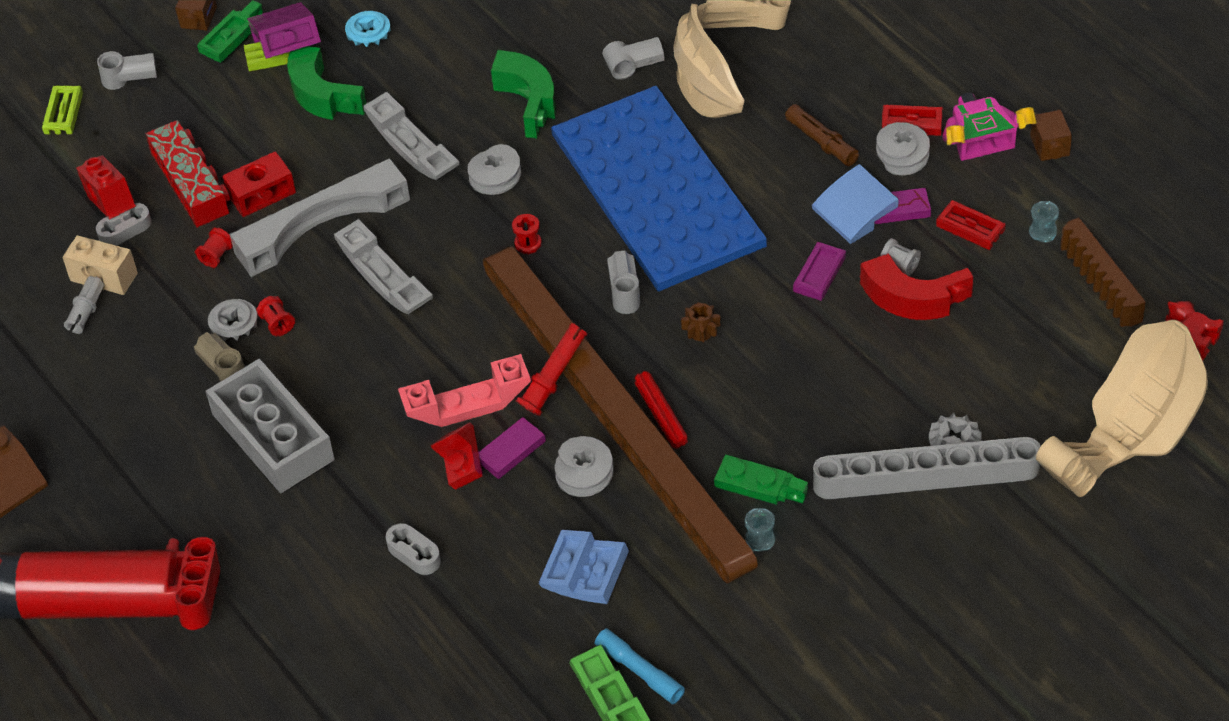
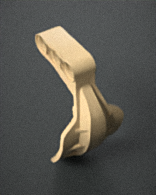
[673,0,791,119]
[1036,319,1208,497]

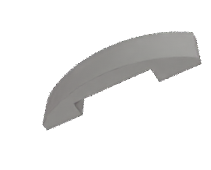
[363,92,459,180]
[334,219,433,314]

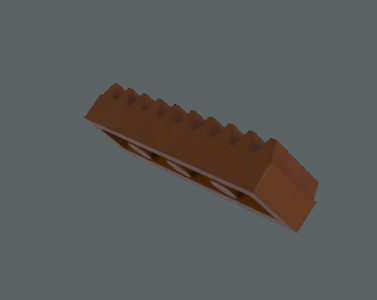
[1060,217,1146,327]

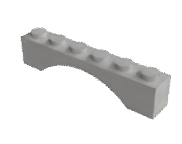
[230,158,410,277]

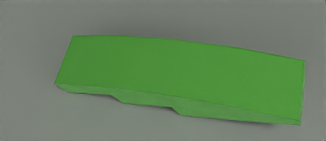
[569,645,650,721]

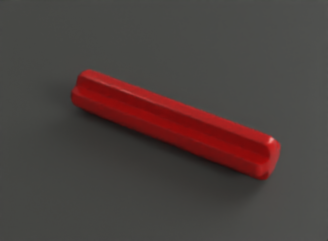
[635,371,688,449]

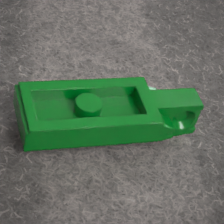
[197,0,264,63]
[714,454,808,505]

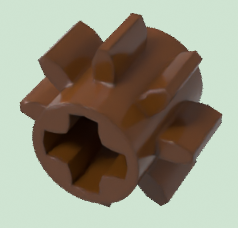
[681,302,721,342]

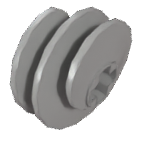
[876,122,930,176]
[468,144,521,195]
[555,436,613,497]

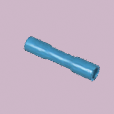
[595,628,685,704]

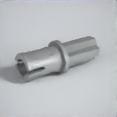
[64,276,104,334]

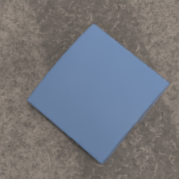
[812,164,898,244]
[539,530,629,604]

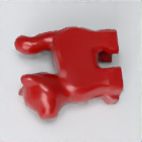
[1165,301,1224,360]

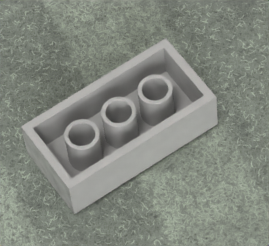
[206,359,335,494]

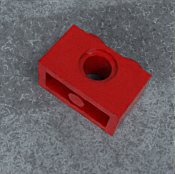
[223,151,296,217]
[76,155,136,220]

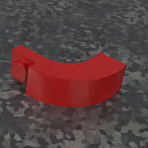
[860,253,973,320]

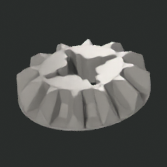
[208,299,258,341]
[929,412,982,446]

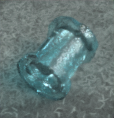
[1029,201,1059,242]
[745,508,775,552]

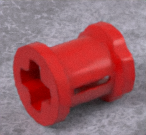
[512,214,542,254]
[195,228,233,268]
[256,296,295,336]

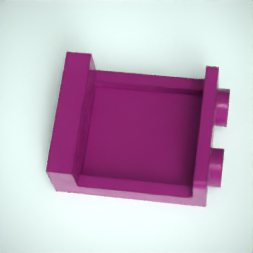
[247,2,321,59]

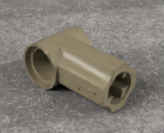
[194,332,245,382]

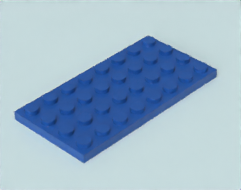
[551,86,767,292]

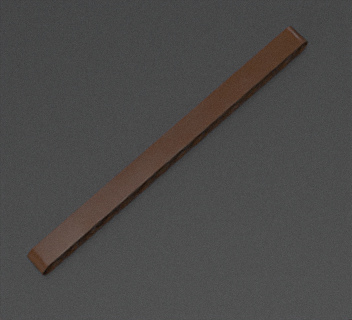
[483,246,758,584]

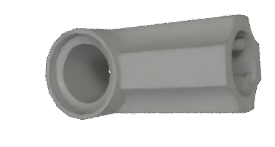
[602,37,664,79]
[97,51,157,90]
[607,251,640,314]

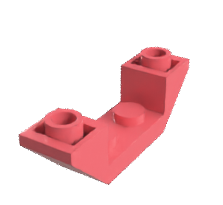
[398,354,531,427]

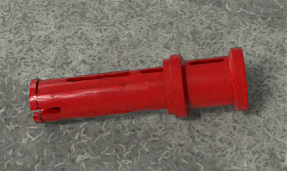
[516,323,588,417]

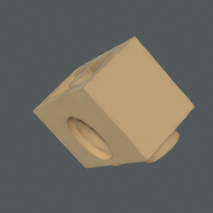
[62,235,138,295]

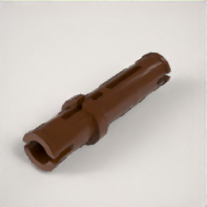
[785,104,859,166]

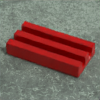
[882,105,942,136]
[936,200,1005,250]

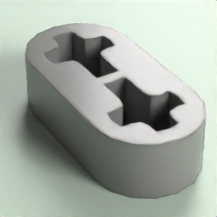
[96,203,152,245]
[386,523,441,575]

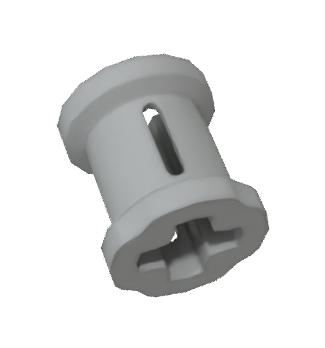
[880,238,921,276]

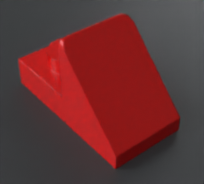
[431,422,482,490]

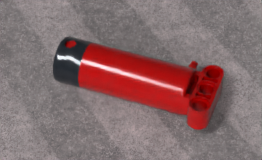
[0,537,220,630]

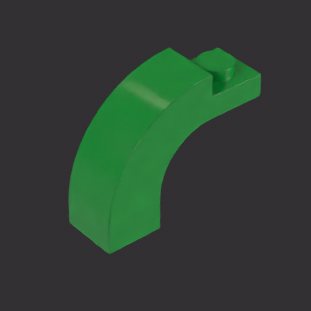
[287,46,366,120]
[491,50,556,139]

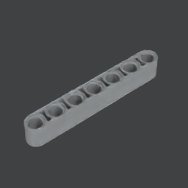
[813,437,1041,499]

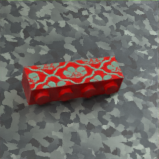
[145,120,230,228]

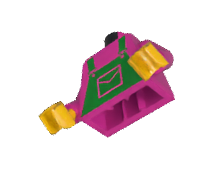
[942,93,1037,161]

